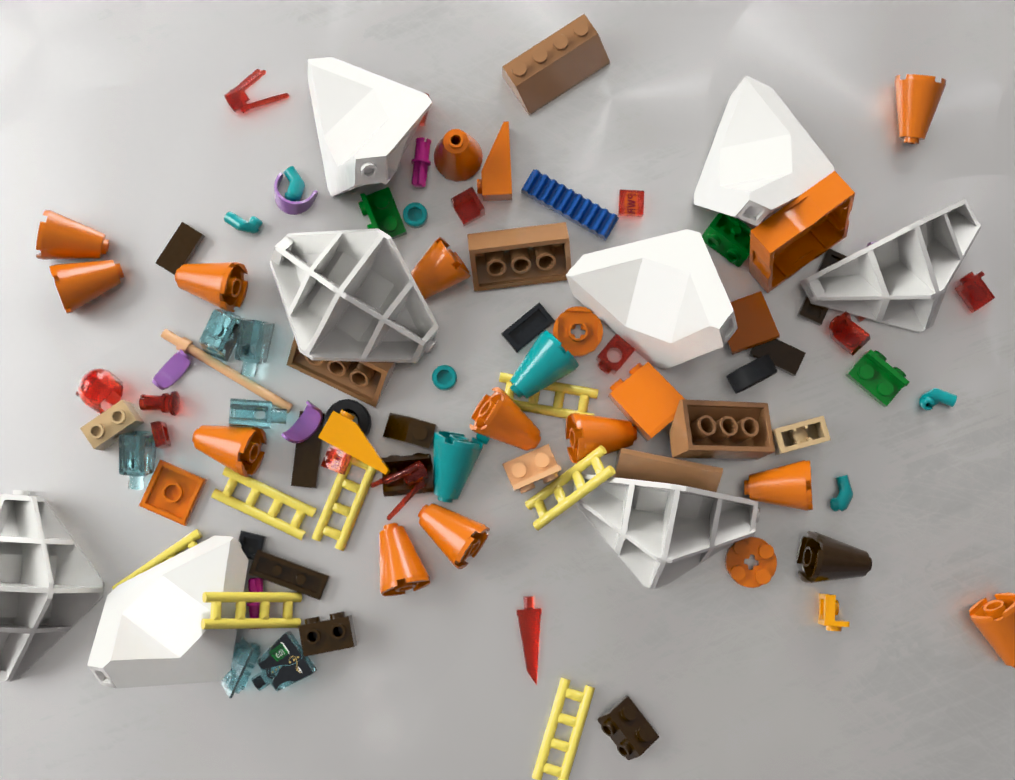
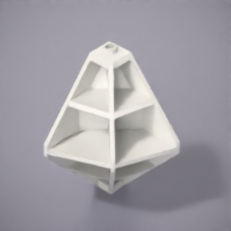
[308,57,432,197]
[694,76,834,226]
[800,199,981,333]
[270,228,439,363]
[566,229,738,370]
[572,474,760,589]
[0,490,105,682]
[87,536,249,688]

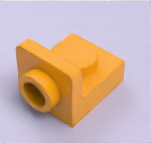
[818,593,850,631]

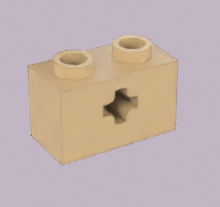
[80,399,144,451]
[772,416,831,455]

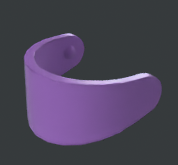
[274,173,318,215]
[152,349,192,390]
[281,400,323,444]

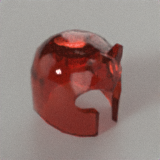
[75,368,124,414]

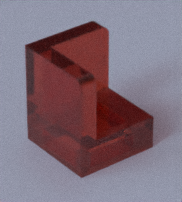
[451,187,485,226]

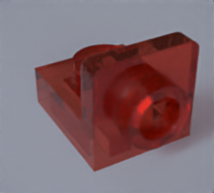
[955,271,995,313]

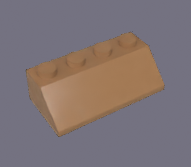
[502,14,610,115]
[467,222,571,292]
[287,337,397,407]
[669,399,775,460]
[613,448,723,492]

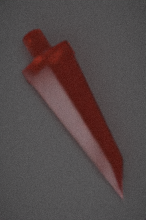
[516,596,542,685]

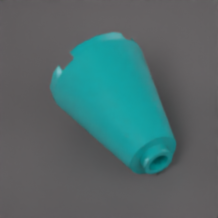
[510,330,579,399]
[433,431,484,503]

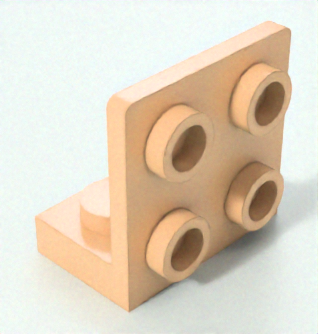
[502,444,562,494]

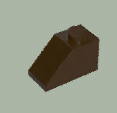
[383,413,438,451]

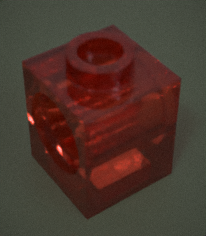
[595,334,636,375]

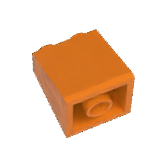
[608,362,686,442]

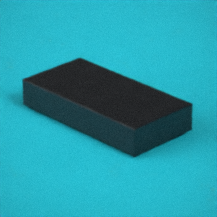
[501,302,555,353]

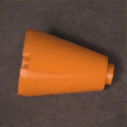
[895,74,946,144]
[434,129,483,182]
[36,210,109,260]
[410,237,471,299]
[49,260,124,314]
[175,262,248,312]
[469,387,541,451]
[565,413,637,463]
[192,425,267,477]
[744,460,813,511]
[418,503,490,569]
[379,523,430,596]
[969,592,1015,668]

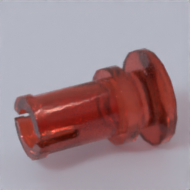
[139,391,180,416]

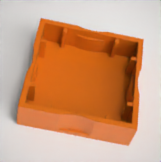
[749,171,855,293]

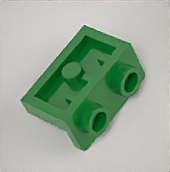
[358,187,407,239]
[702,213,752,267]
[846,350,909,407]

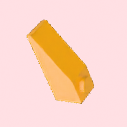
[318,410,390,476]

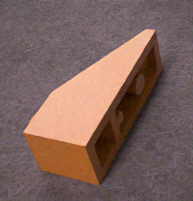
[477,121,512,201]

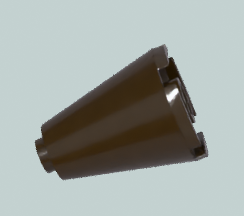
[797,531,872,583]

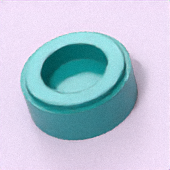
[403,202,428,228]
[432,365,457,391]

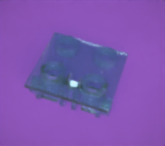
[221,637,261,698]

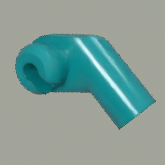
[283,166,305,202]
[224,211,263,234]
[919,388,957,410]
[830,475,853,512]

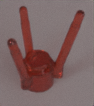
[224,69,289,113]
[370,460,429,520]

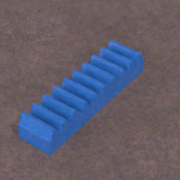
[521,169,619,241]

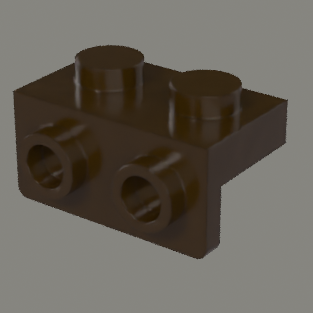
[382,453,434,497]
[597,696,659,760]

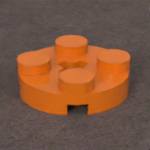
[553,306,603,357]
[725,537,777,588]

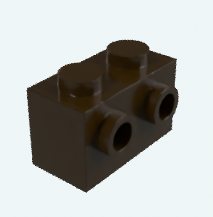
[298,611,357,657]

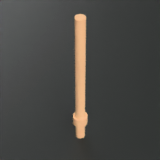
[161,329,293,413]

